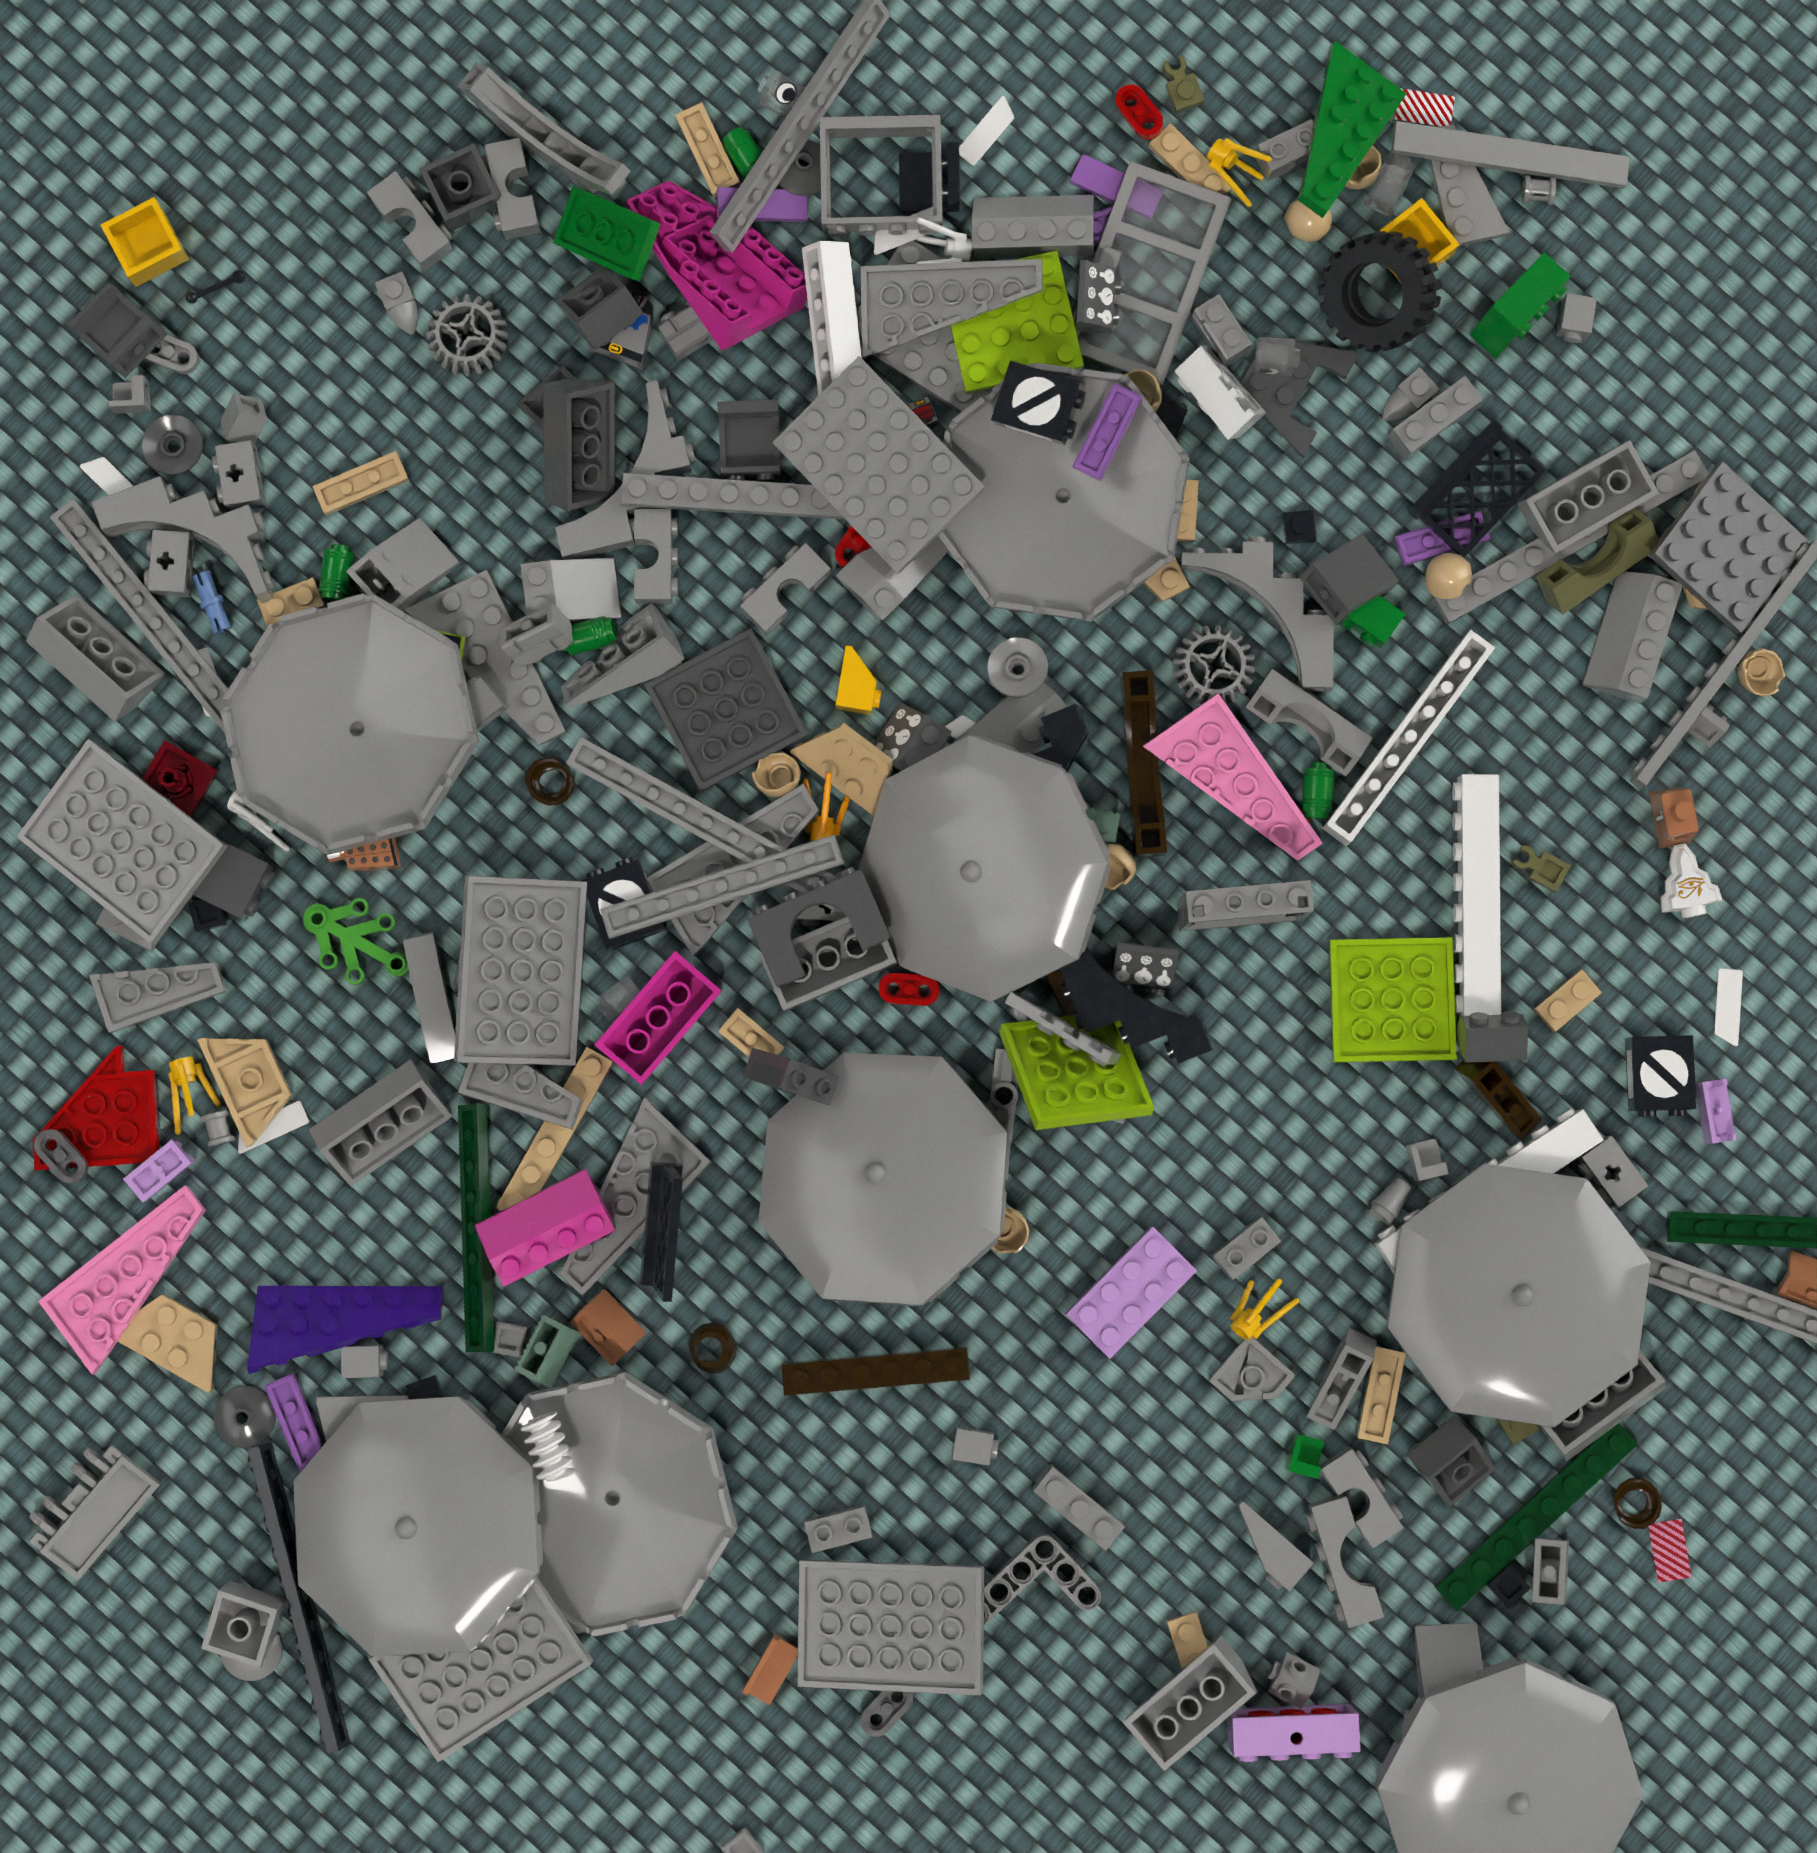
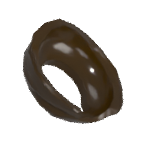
[525,757,575,806]
[688,1323,737,1374]
[1614,1478,1662,1529]

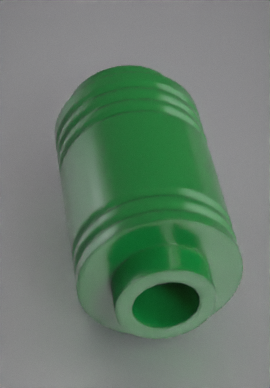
[723,127,762,179]
[319,544,355,601]
[563,616,618,656]
[1302,762,1335,819]

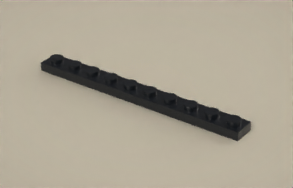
[248,1442,351,1754]

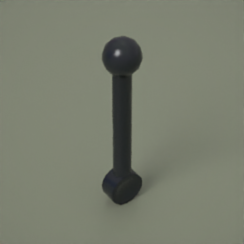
[186,270,245,304]

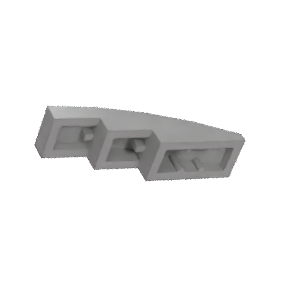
[403,932,456,1063]

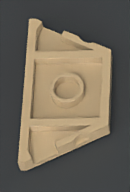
[790,723,893,816]
[197,1038,292,1147]
[118,1294,218,1393]

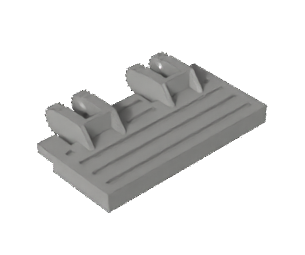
[29,1445,160,1581]

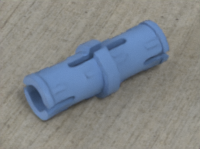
[192,570,232,634]

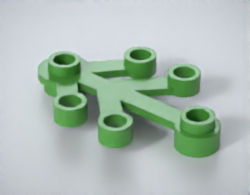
[303,898,409,985]

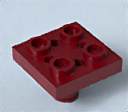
[142,740,219,818]

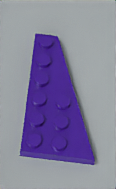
[247,1286,444,1374]

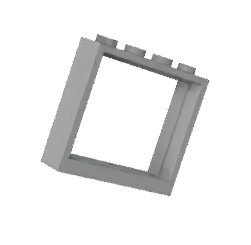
[820,115,943,236]
[1176,880,1314,932]

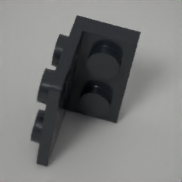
[899,142,960,213]

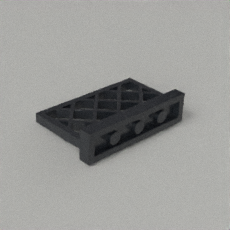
[1408,419,1546,557]
[640,1162,683,1302]

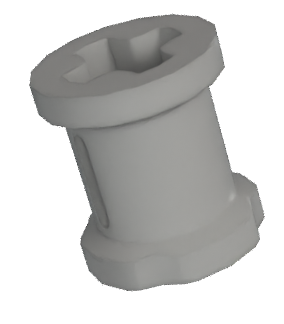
[1521,176,1556,205]
[201,1110,235,1147]

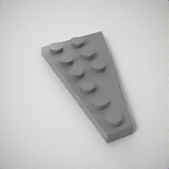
[861,259,1043,359]
[646,784,820,957]
[560,1098,711,1296]

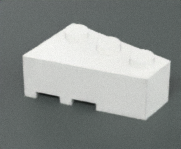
[1175,345,1266,440]

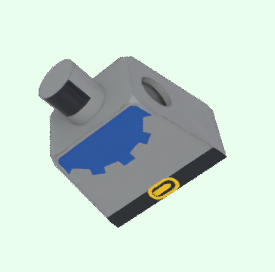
[587,292,653,370]

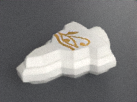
[1660,843,1722,919]

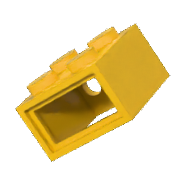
[100,197,189,287]
[1380,198,1460,283]

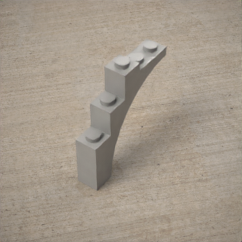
[457,63,631,195]
[555,380,696,560]
[92,476,275,603]
[1179,537,1334,692]

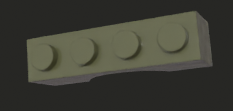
[1536,508,1659,615]

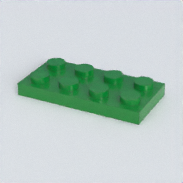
[553,186,661,282]

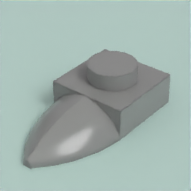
[375,272,418,335]
[1382,367,1440,421]

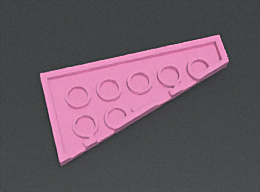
[1143,693,1323,861]
[38,1185,206,1375]

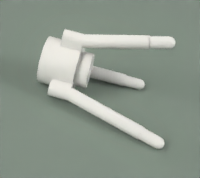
[915,217,972,264]
[227,790,290,852]

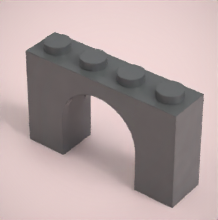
[747,867,891,988]

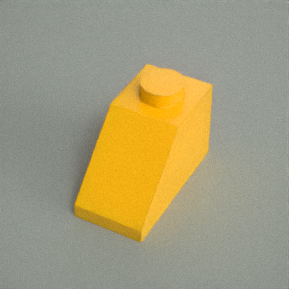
[836,645,882,715]

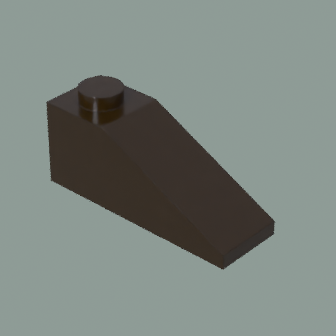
[1454,1060,1542,1141]

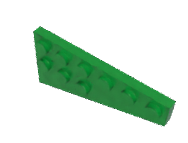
[1298,40,1407,218]

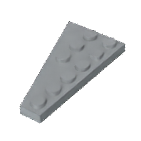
[405,570,566,746]

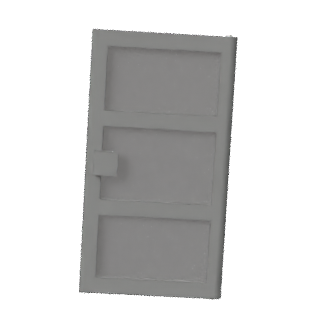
[1073,161,1231,386]

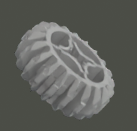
[426,294,508,377]
[1173,625,1255,705]

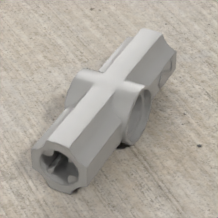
[989,1049,1019,1143]

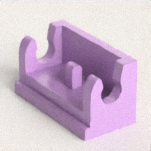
[1695,1079,1737,1144]
[123,1139,196,1203]

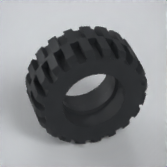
[1319,231,1442,352]

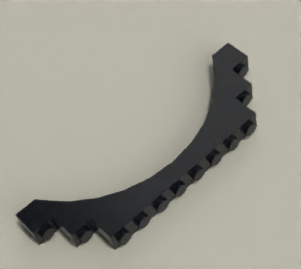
[1033,704,1215,1064]

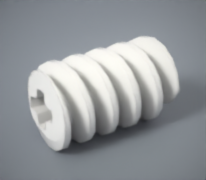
[520,1411,576,1482]

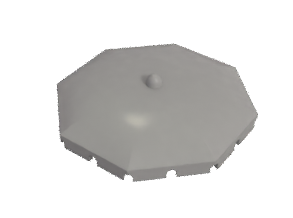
[938,363,1190,622]
[220,593,479,855]
[858,735,1111,1002]
[758,1053,1011,1306]
[1387,1164,1651,1427]
[501,1372,738,1637]
[294,1396,543,1656]
[1375,1658,1644,1853]

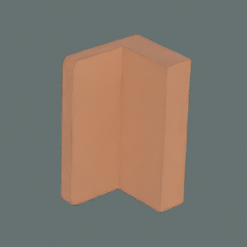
[1777,1251,1817,1309]
[570,1290,646,1367]
[742,1633,798,1705]

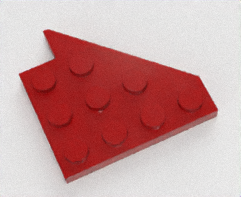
[33,1046,160,1171]

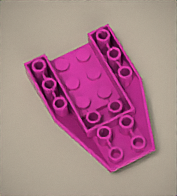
[625,180,807,351]

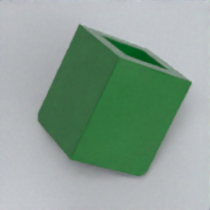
[1285,1433,1324,1479]

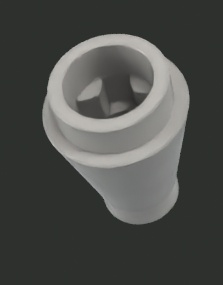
[1369,1178,1411,1225]

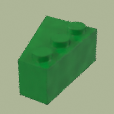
[1470,252,1571,359]

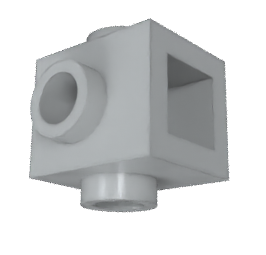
[1268,1652,1321,1709]

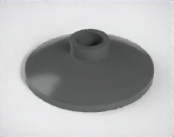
[778,140,831,196]
[142,415,203,475]
[214,1386,276,1448]

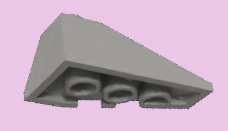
[835,536,949,620]
[561,603,684,708]

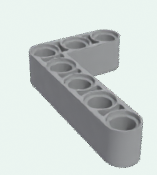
[984,1533,1101,1626]

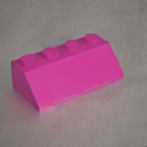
[595,951,722,1085]
[475,1168,615,1287]

